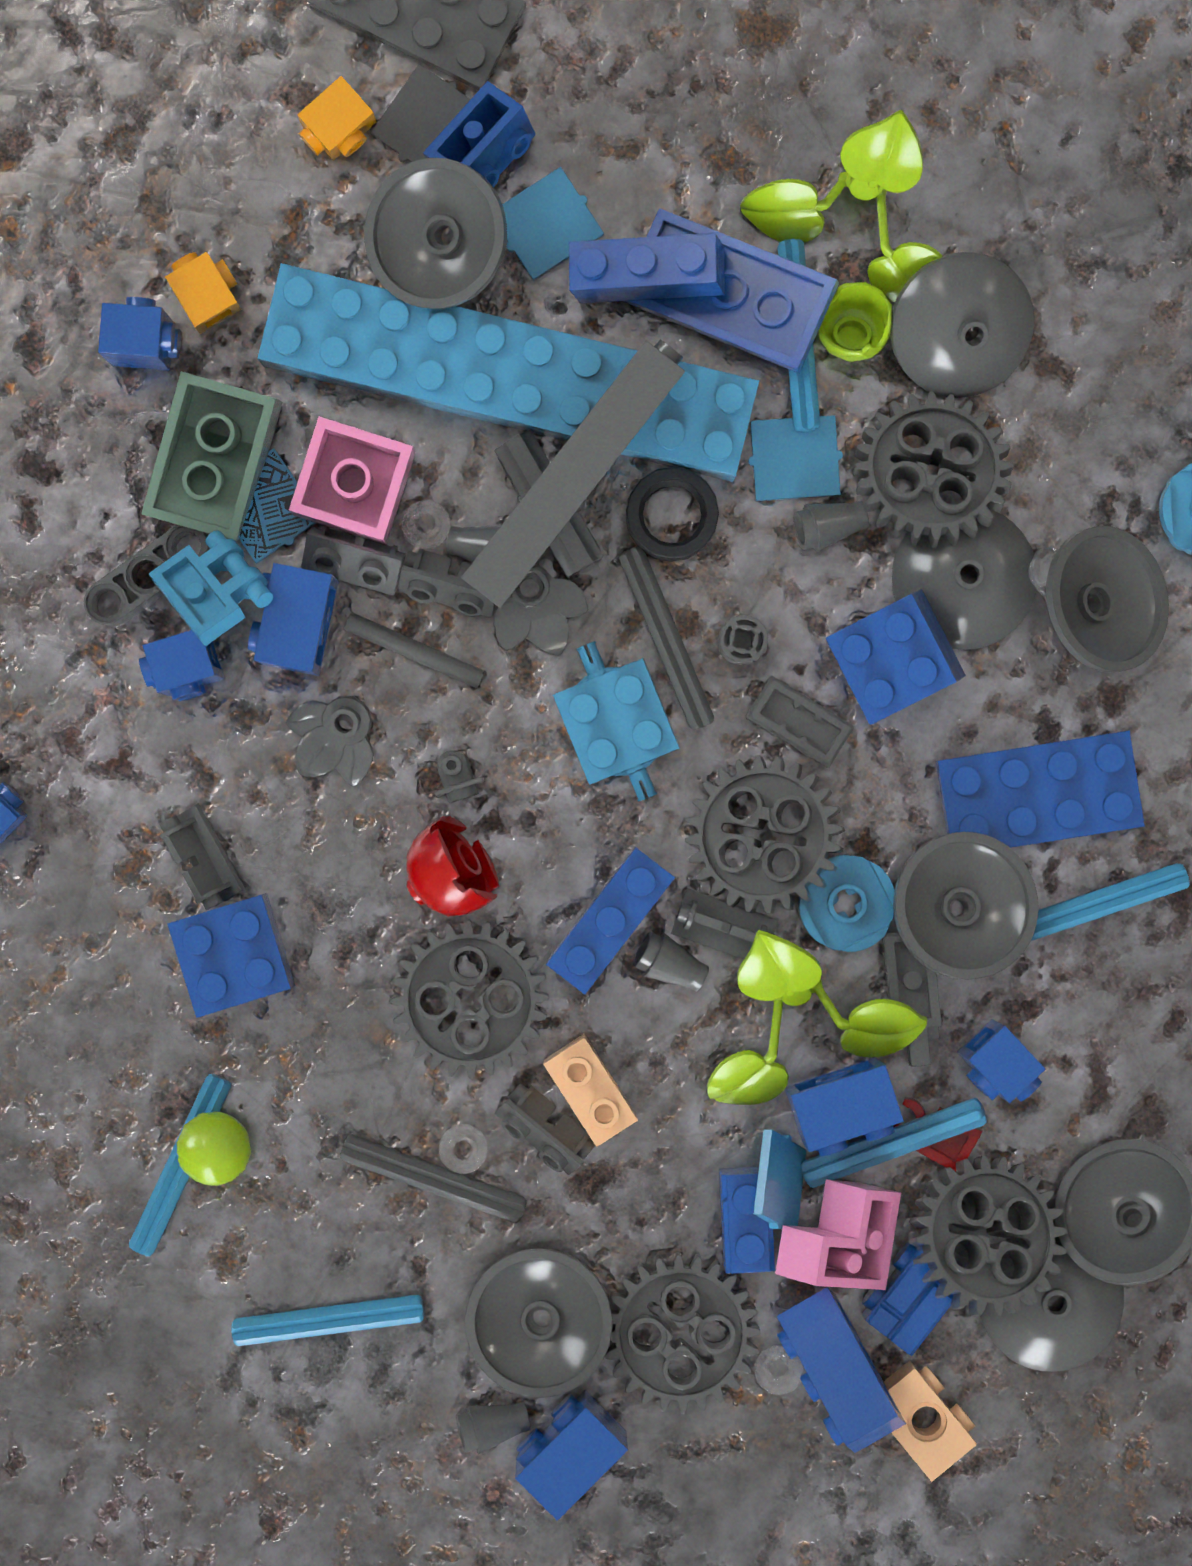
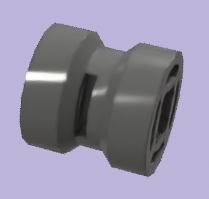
[717,615,768,665]

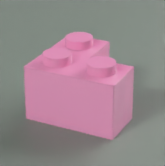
[775,1179,901,1290]

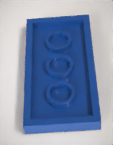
[623,208,839,374]
[936,730,1145,848]

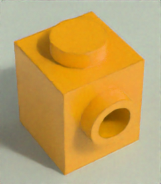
[297,76,377,161]
[165,252,242,334]

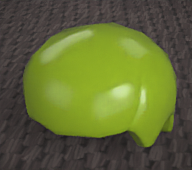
[818,282,892,362]
[177,1111,251,1186]

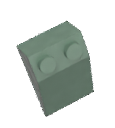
[141,371,283,542]

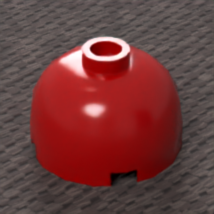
[406,816,499,916]

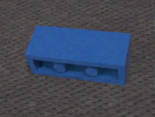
[569,233,725,303]
[546,847,675,994]
[777,1287,906,1453]

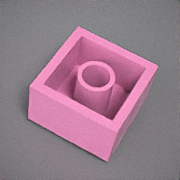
[289,416,416,545]

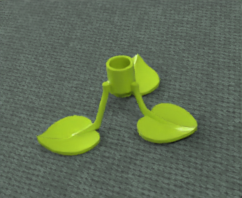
[740,110,942,302]
[707,930,928,1105]

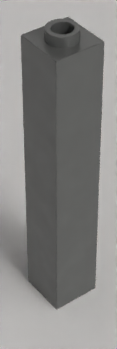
[461,339,685,608]

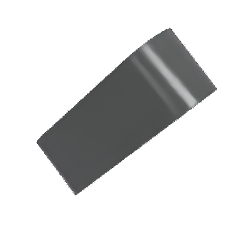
[84,525,210,627]

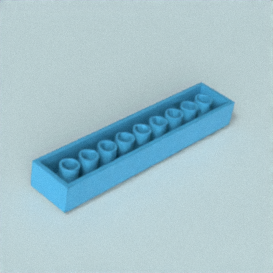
[257,263,759,482]

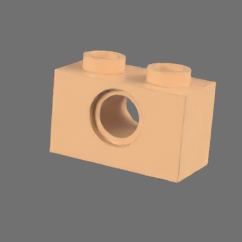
[543,1034,638,1147]
[884,1360,977,1482]

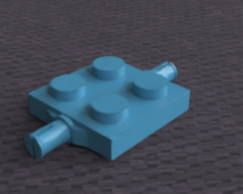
[553,641,680,802]

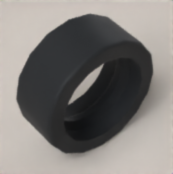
[626,467,719,562]

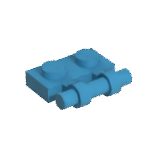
[149,530,273,646]

